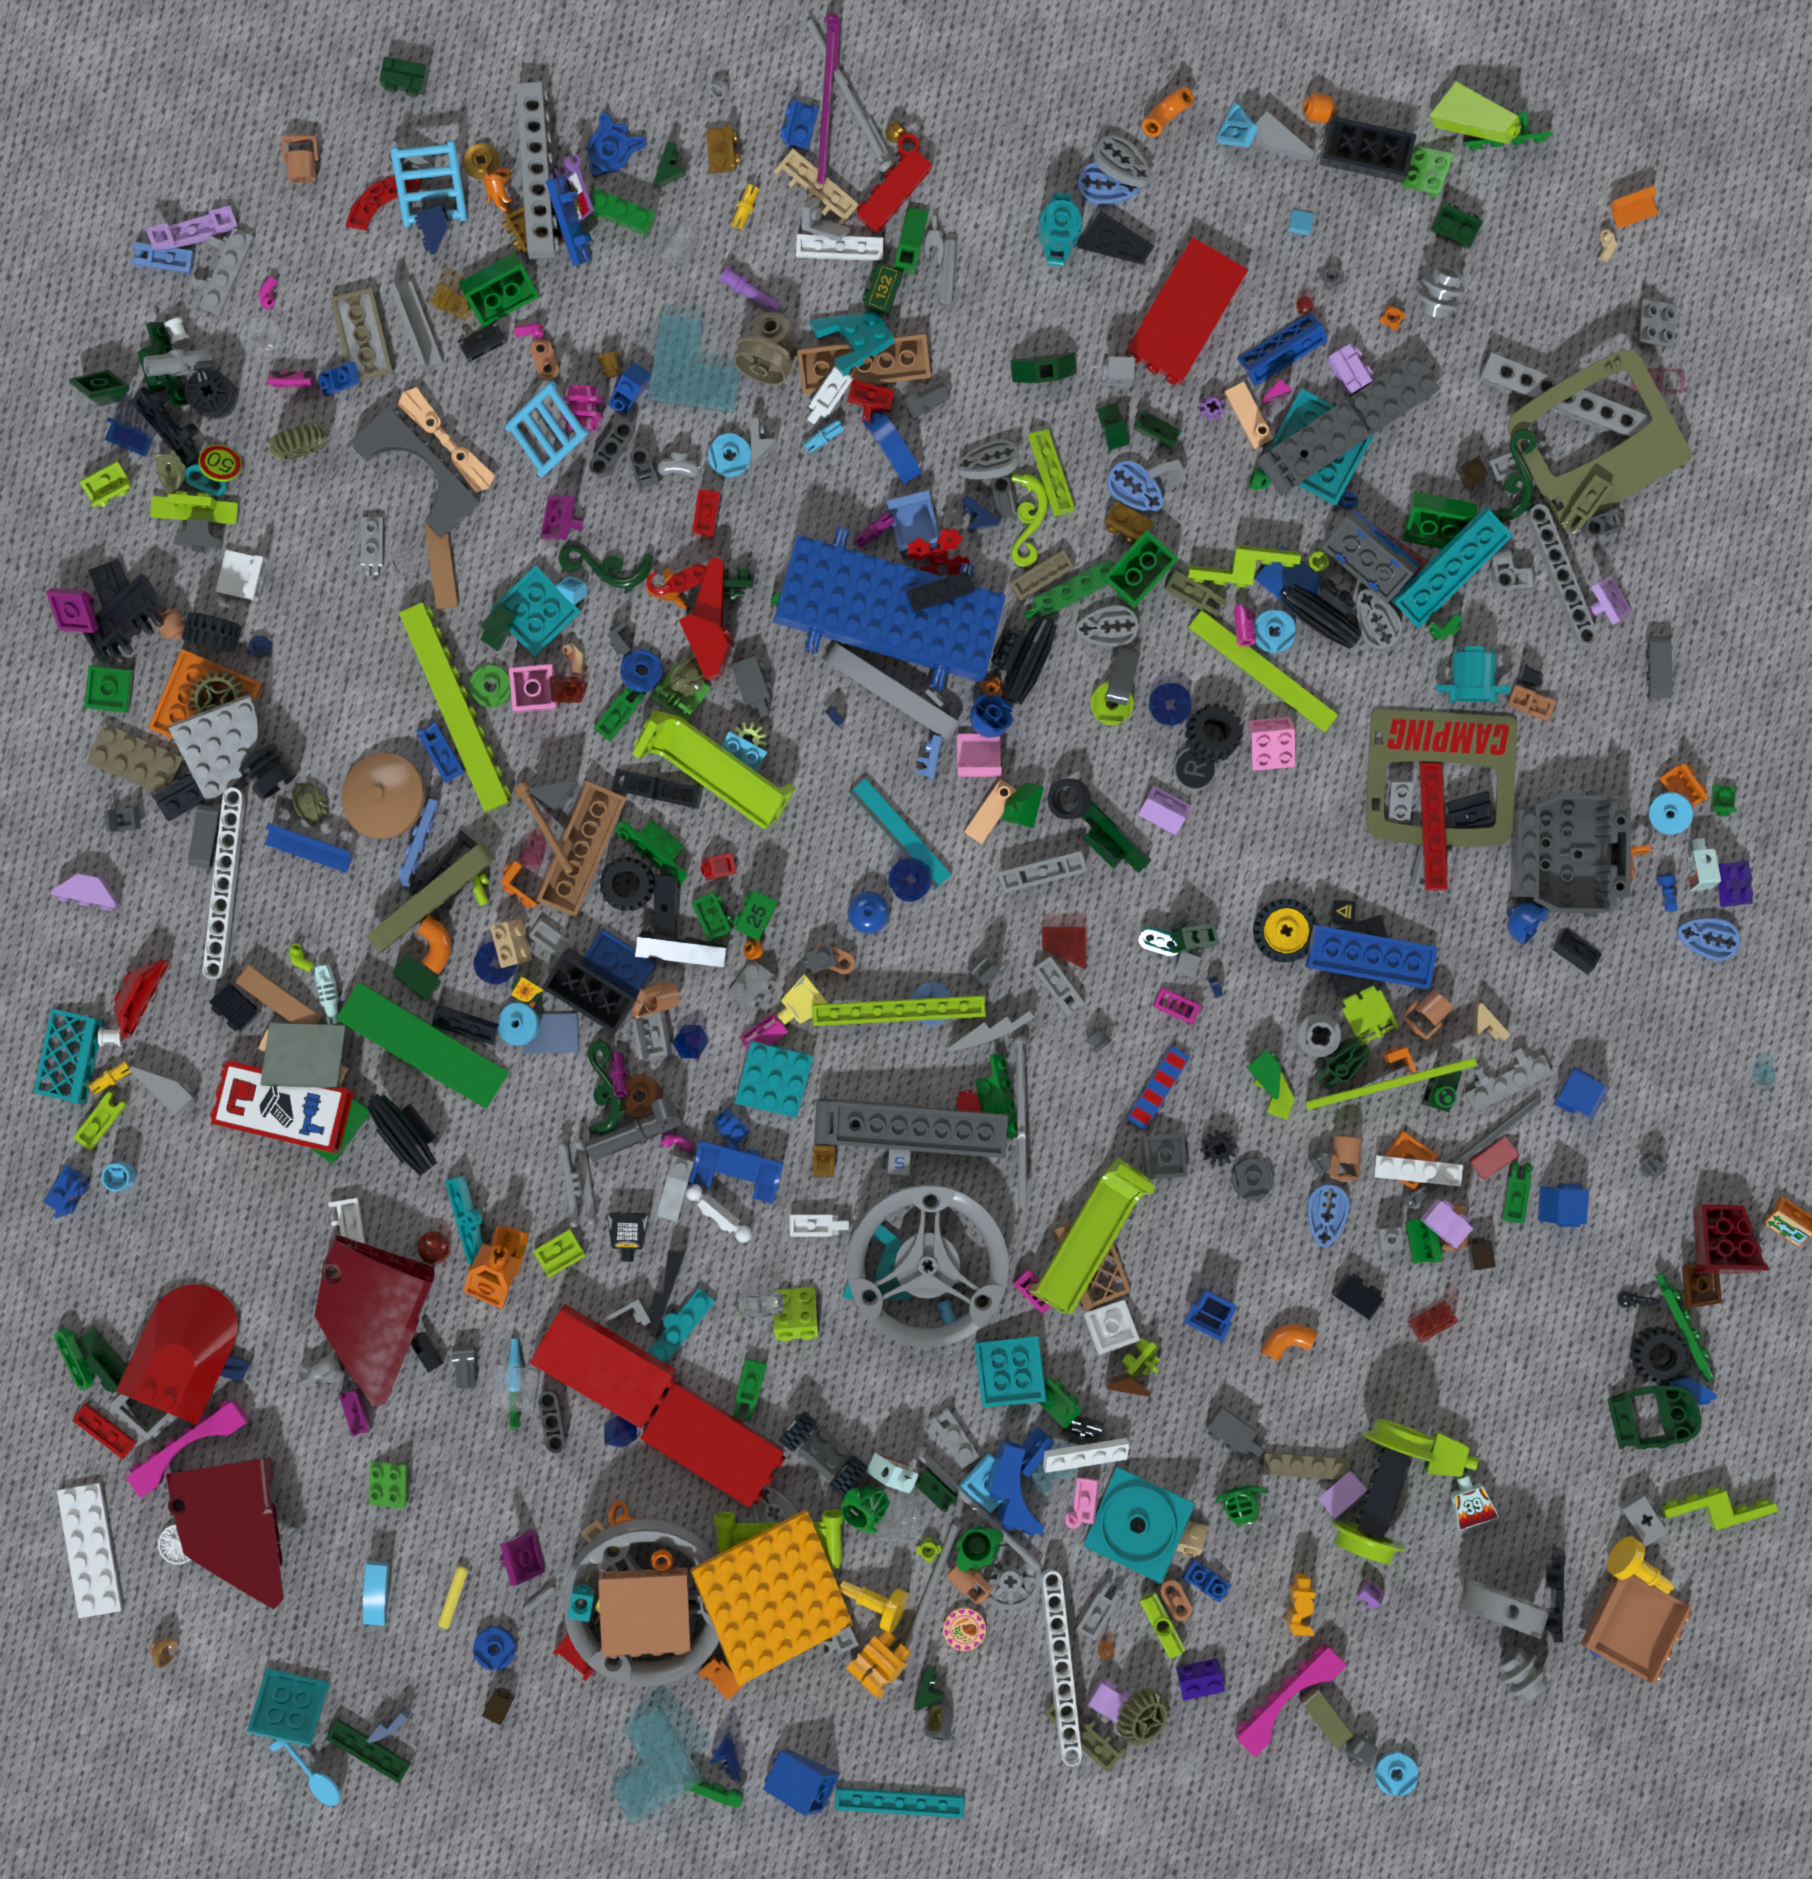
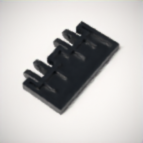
[83,574,165,663]
[1545,1547,1566,1643]

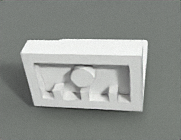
[216,550,269,602]

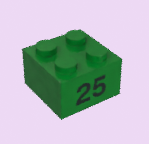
[733,890,779,941]

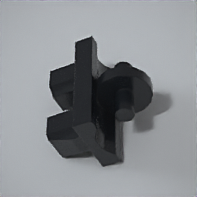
[1061,1416,1104,1443]

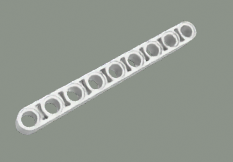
[203,787,246,979]
[1040,1569,1082,1766]

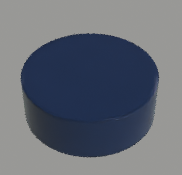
[249,636,271,658]
[825,705,845,726]
[1207,976,1223,999]

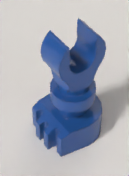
[1656,874,1678,912]

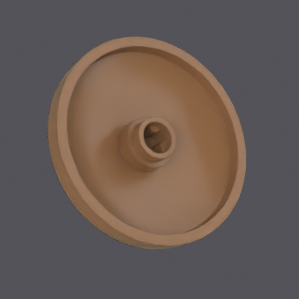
[341,753,426,839]

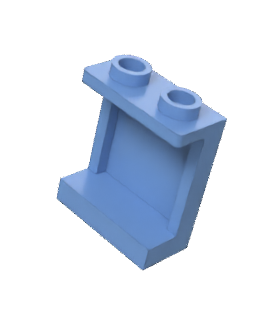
[887,490,939,556]

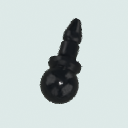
[1617,1291,1660,1308]

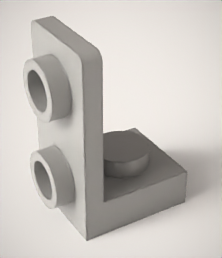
[802,197,849,240]
[601,1296,652,1326]

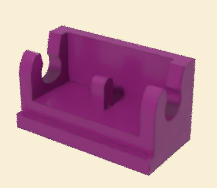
[338,1388,372,1437]

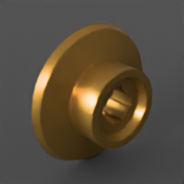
[463,143,500,180]

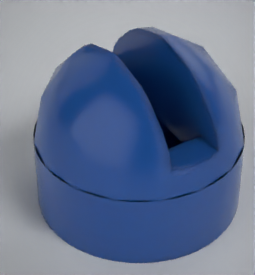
[1340,492,1358,510]

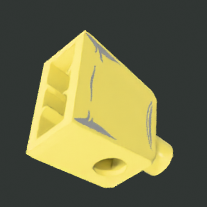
[777,974,828,1025]

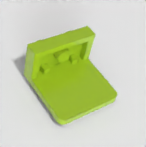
[772,1287,819,1342]

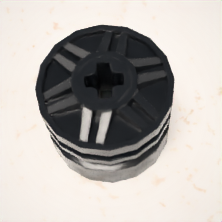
[185,368,238,420]
[238,743,298,800]

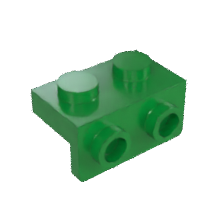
[691,891,734,941]
[1405,1218,1443,1264]

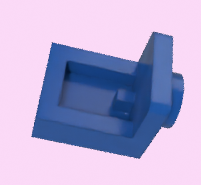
[713,1108,750,1145]

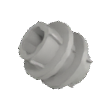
[1417,266,1464,318]
[1296,1014,1341,1057]
[1499,1647,1548,1700]

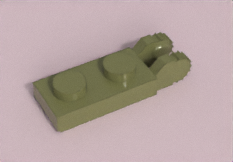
[1560,473,1614,535]
[1164,570,1226,617]

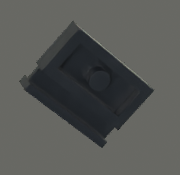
[88,559,129,608]
[152,773,206,822]
[1446,791,1495,829]

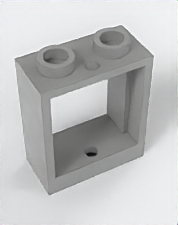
[109,1393,176,1440]

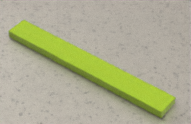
[1188,610,1338,733]
[812,995,986,1026]
[1305,1058,1477,1110]

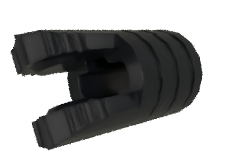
[411,1332,445,1373]

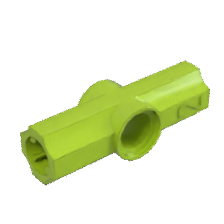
[1139,1592,1186,1659]

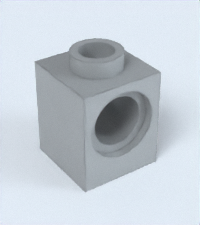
[1376,1225,1403,1251]

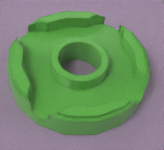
[469,665,511,708]

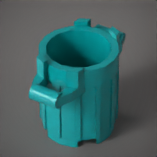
[1037,192,1083,267]
[1436,646,1511,704]

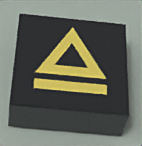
[1332,900,1356,923]

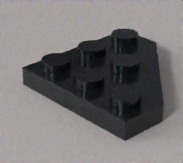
[1330,915,1387,996]

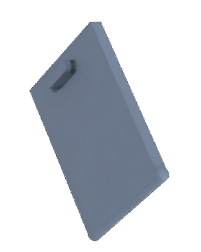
[523,1012,579,1054]

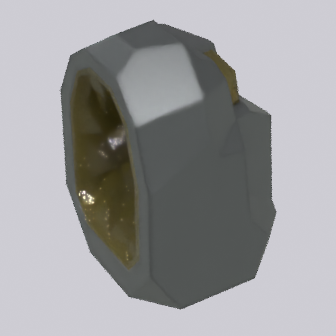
[925,1702,952,1741]

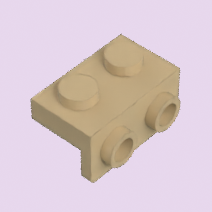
[490,919,533,968]
[1176,1521,1208,1557]

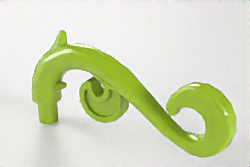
[1011,473,1048,567]

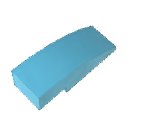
[363,1561,390,1626]

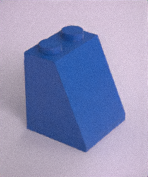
[763,1749,840,1816]

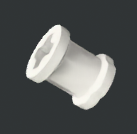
[164,318,190,346]
[98,1027,124,1046]

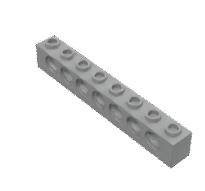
[516,82,559,259]
[1478,352,1651,440]

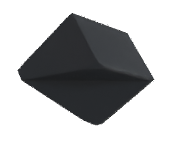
[1517,664,1543,687]

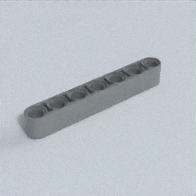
[1526,504,1598,646]
[824,642,961,740]

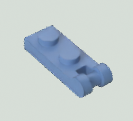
[131,242,194,274]

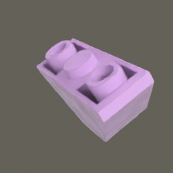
[51,874,120,911]

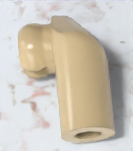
[1598,229,1617,263]
[562,643,584,674]

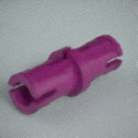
[854,511,896,548]
[610,1052,628,1097]

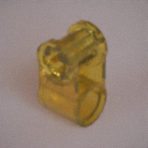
[428,283,472,320]

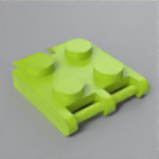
[1341,985,1399,1047]

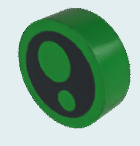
[1434,1085,1457,1108]

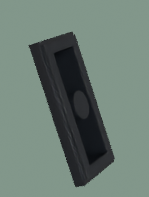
[1552,929,1602,975]

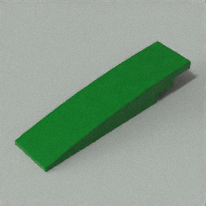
[336,982,509,1109]

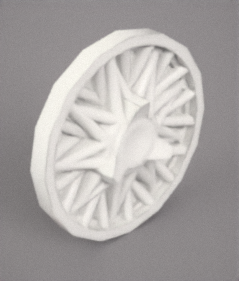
[158,1524,191,1564]

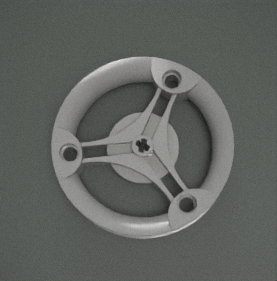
[847,1184,1009,1348]
[564,1519,719,1687]

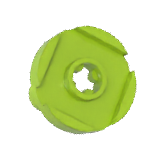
[1090,682,1134,726]

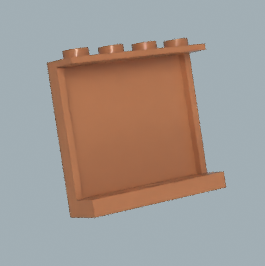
[598,1568,691,1658]
[1580,1575,1693,1684]

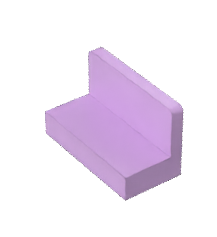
[1138,785,1192,834]
[1319,1471,1368,1520]

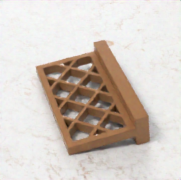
[1051,1221,1131,1311]

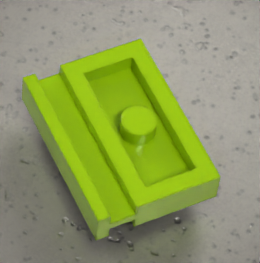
[533,1229,586,1278]

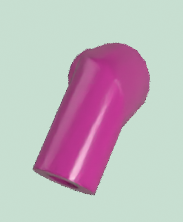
[258,276,278,309]
[514,323,544,338]
[661,1132,694,1153]

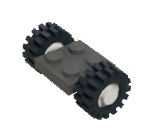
[779,1411,868,1497]

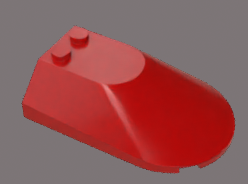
[116,1284,238,1425]

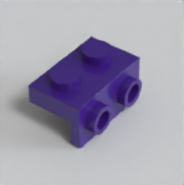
[1176,1658,1225,1701]

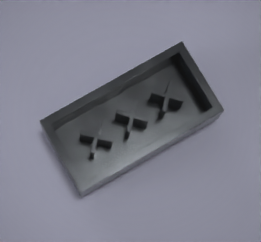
[1319,116,1417,183]
[541,947,640,1034]

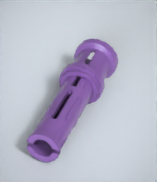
[719,265,782,312]

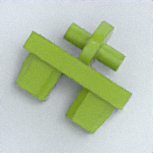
[1121,1338,1160,1378]

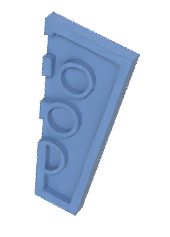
[398,798,439,890]

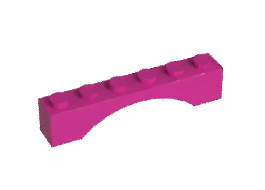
[125,1399,250,1498]
[1235,1643,1347,1757]

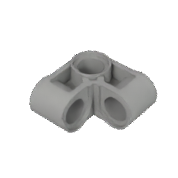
[1489,548,1535,591]

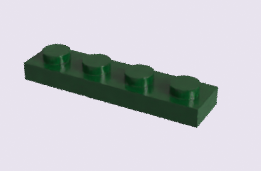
[326,1719,412,1783]

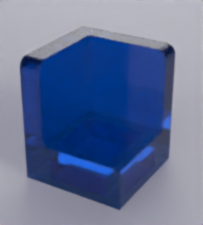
[672,1025,709,1059]
[604,1415,637,1448]

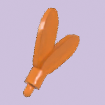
[646,568,688,610]

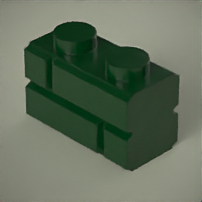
[379,56,429,97]

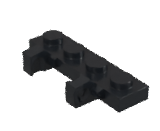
[132,386,200,468]

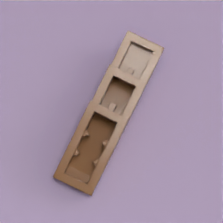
[235,964,322,1024]

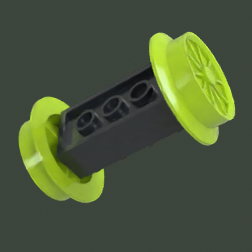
[1331,1418,1437,1564]

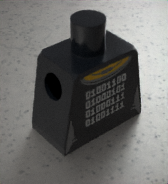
[607,1212,650,1262]

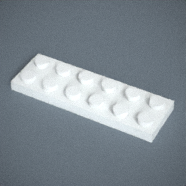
[57,1482,123,1618]

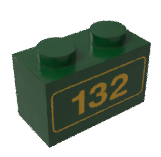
[862,263,903,316]

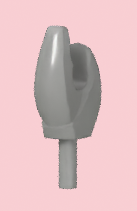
[923,216,945,265]

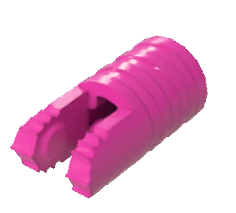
[1234,604,1256,646]

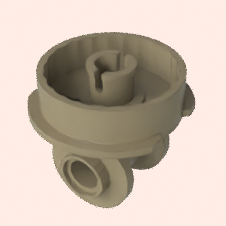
[733,312,794,385]

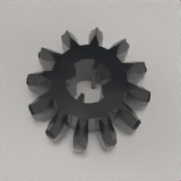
[1200,1130,1237,1167]

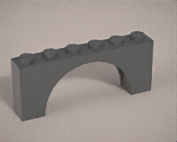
[350,407,479,539]

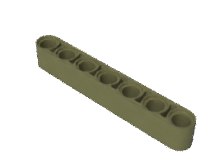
[366,842,496,953]

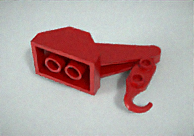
[646,557,734,681]

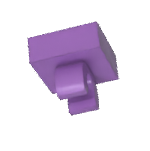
[1357,1578,1385,1609]

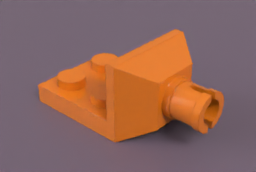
[463,1244,522,1309]

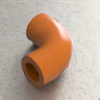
[1142,86,1194,137]
[417,914,451,975]
[1260,1324,1318,1361]

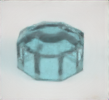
[1751,1064,1775,1086]

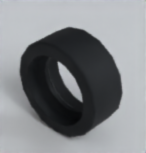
[1047,778,1091,820]

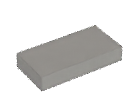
[528,919,576,959]

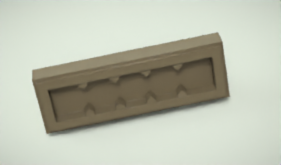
[1009,549,1075,601]

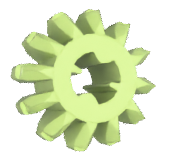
[735,722,767,747]

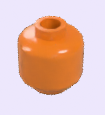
[1302,93,1336,124]

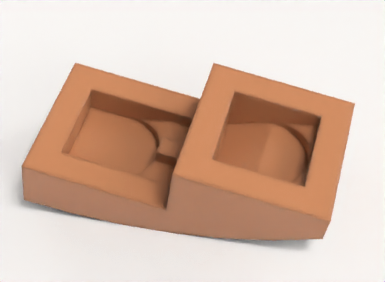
[1507,685,1557,722]

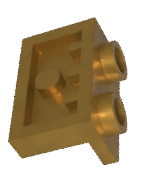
[706,124,739,174]
[1104,501,1154,545]

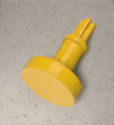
[1607,1536,1675,1594]
[839,1580,909,1633]

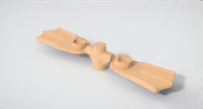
[397,387,495,493]

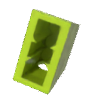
[1424,1430,1478,1477]

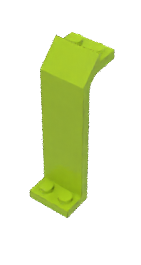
[632,710,796,830]
[1028,1157,1156,1314]

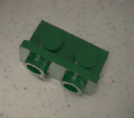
[1431,203,1483,249]

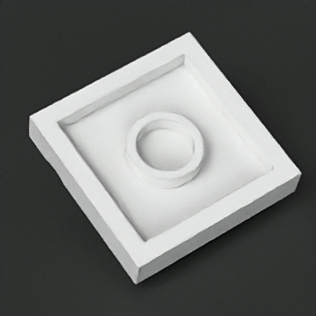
[1084,1300,1140,1355]

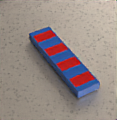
[1127,1046,1190,1130]

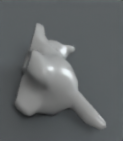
[297,1350,345,1388]

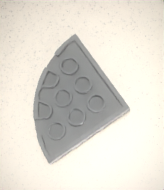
[168,694,258,801]

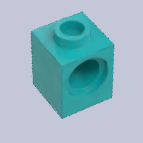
[567,1585,595,1622]

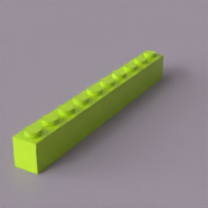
[399,603,512,812]

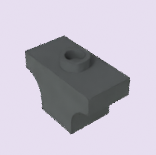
[174,519,222,552]

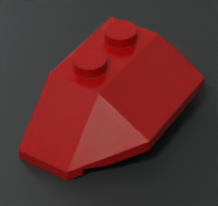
[113,960,171,1039]

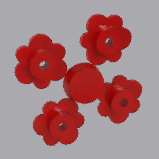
[907,528,970,576]

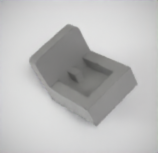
[1148,459,1186,486]

